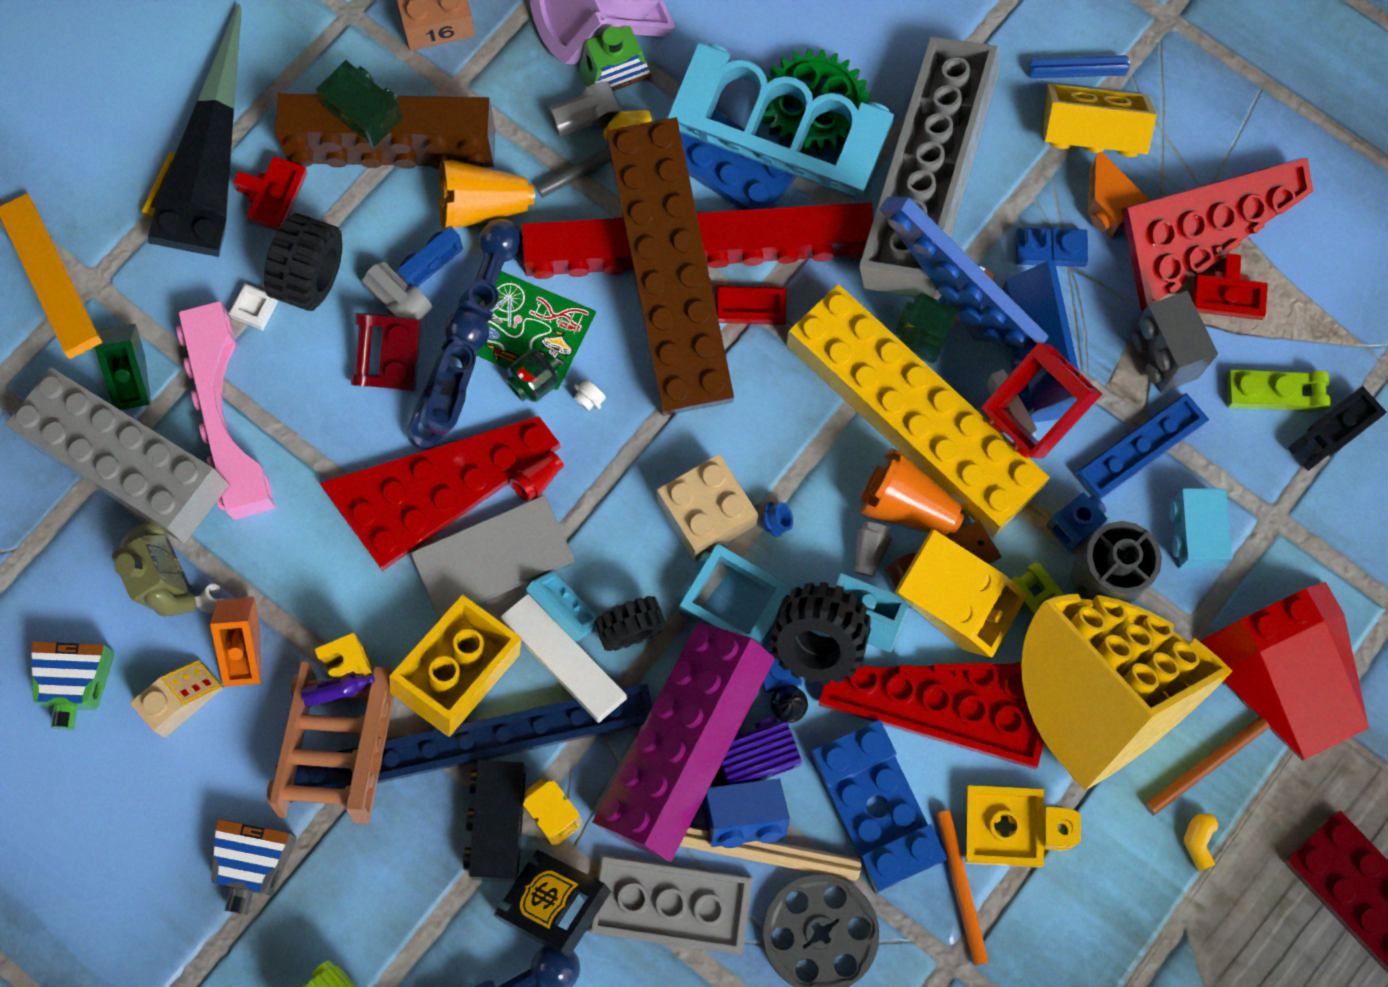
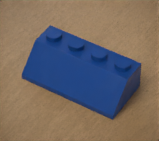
[1002,260,1079,423]

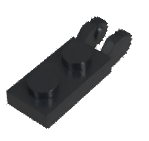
[1288,386,1387,471]

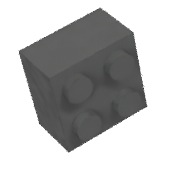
[1131,291,1218,393]

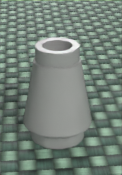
[853,521,892,577]

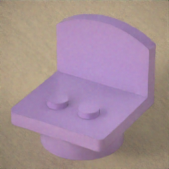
[529,0,675,64]

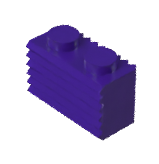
[721,717,802,785]

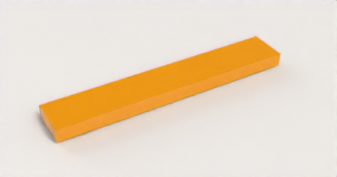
[0,193,103,359]

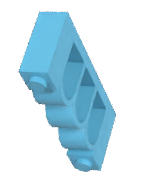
[668,42,894,200]

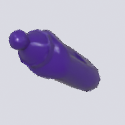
[302,673,375,706]

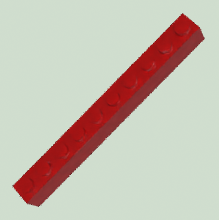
[522,202,874,279]

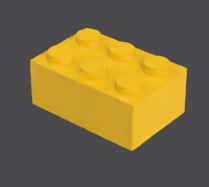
[389,594,522,737]

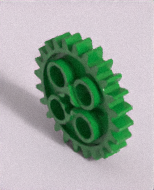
[762,49,870,155]

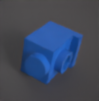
[1046,492,1108,552]

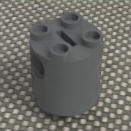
[1070,521,1162,603]

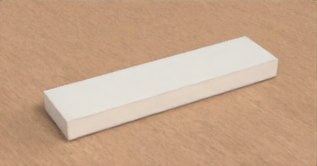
[500,594,627,723]

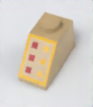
[130,660,223,738]

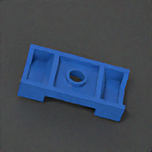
[810,720,948,894]

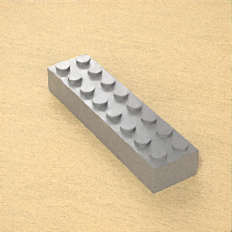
[859,37,999,300]

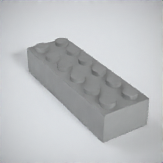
[5,367,229,544]

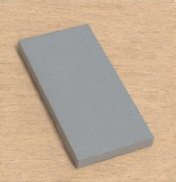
[411,495,575,620]
[589,855,753,956]

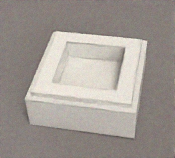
[229,283,278,331]

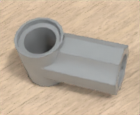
[549,82,621,137]
[362,262,433,319]

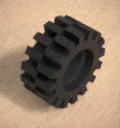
[594,596,667,651]

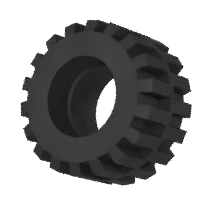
[264,213,343,311]
[770,582,871,685]

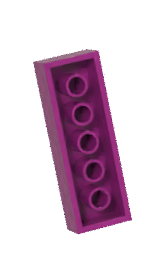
[592,622,775,862]

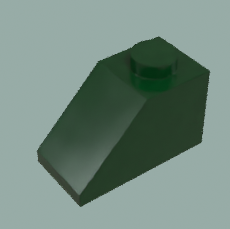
[95,323,151,410]

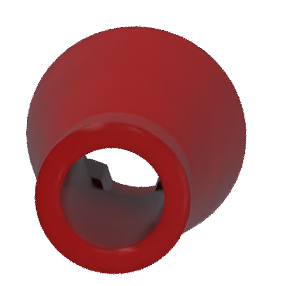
[510,451,564,502]

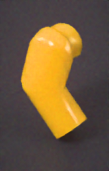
[1184,813,1218,872]

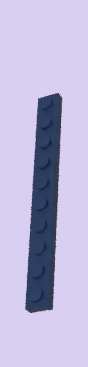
[276,683,653,803]

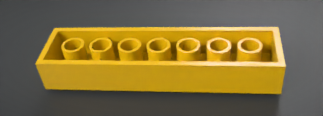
[786,284,1050,538]

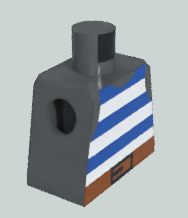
[211,819,297,915]

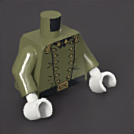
[112,521,224,617]

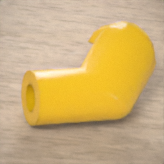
[603,110,652,142]

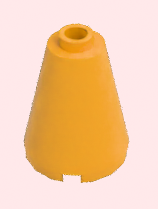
[438,159,535,229]

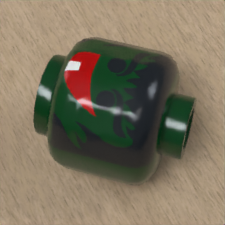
[506,349,560,402]

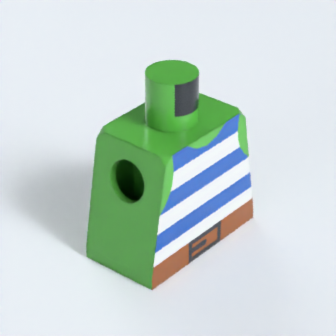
[579,26,651,91]
[31,641,114,730]

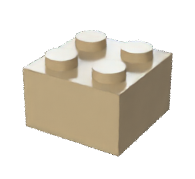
[657,454,758,562]

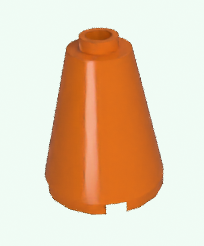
[858,448,964,536]

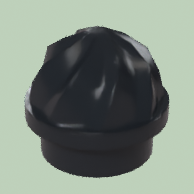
[770,686,808,723]

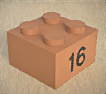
[397,0,475,51]

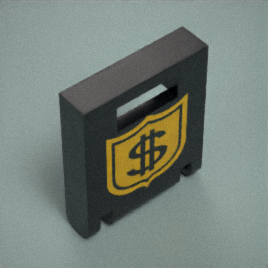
[493,850,611,958]

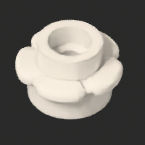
[573,379,606,411]

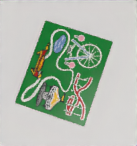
[476,271,596,390]

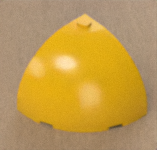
[1021,594,1232,791]

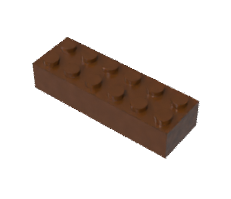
[275,93,496,169]

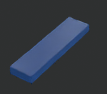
[1074,392,1209,500]

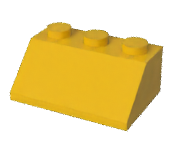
[1042,82,1157,157]

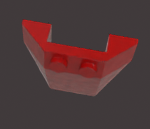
[1199,582,1369,761]

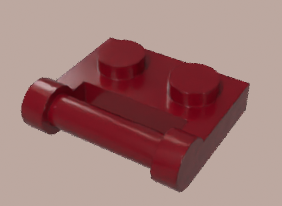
[350,313,421,391]

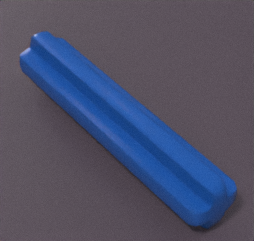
[1029,55,1130,79]

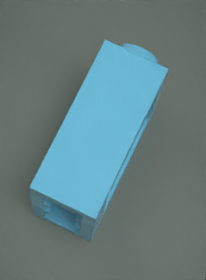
[677,544,794,646]

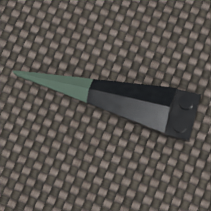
[148,4,241,257]

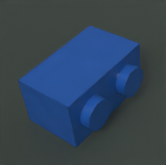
[702,778,790,848]

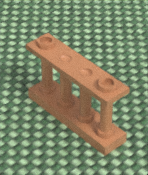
[267,661,394,824]

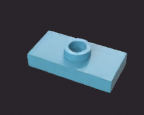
[526,570,598,642]

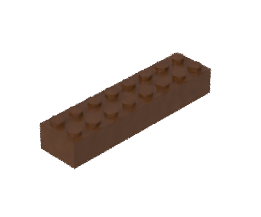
[606,117,734,416]

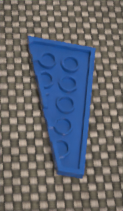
[879,197,1049,348]

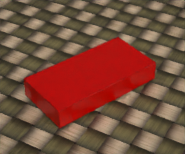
[716,286,787,325]

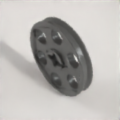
[763,874,879,987]

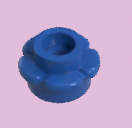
[761,502,793,537]

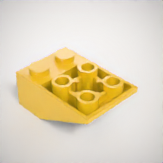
[894,529,1028,658]

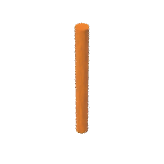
[935,810,989,966]

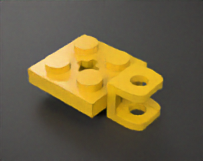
[965,785,1081,868]

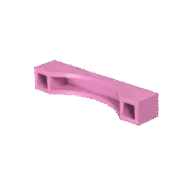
[176,301,276,520]

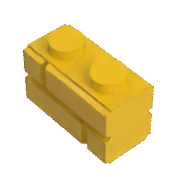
[523,779,582,846]

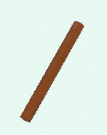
[1145,716,1270,816]

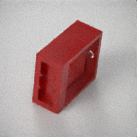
[981,342,1102,459]

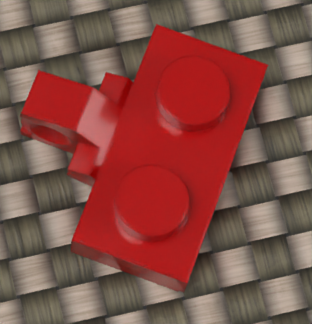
[233,156,308,231]
[1193,253,1268,320]

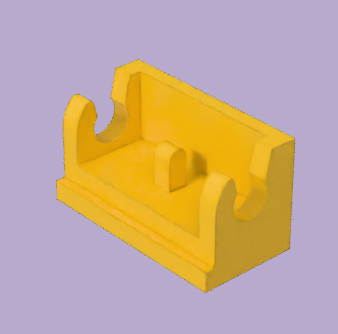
[315,633,374,677]

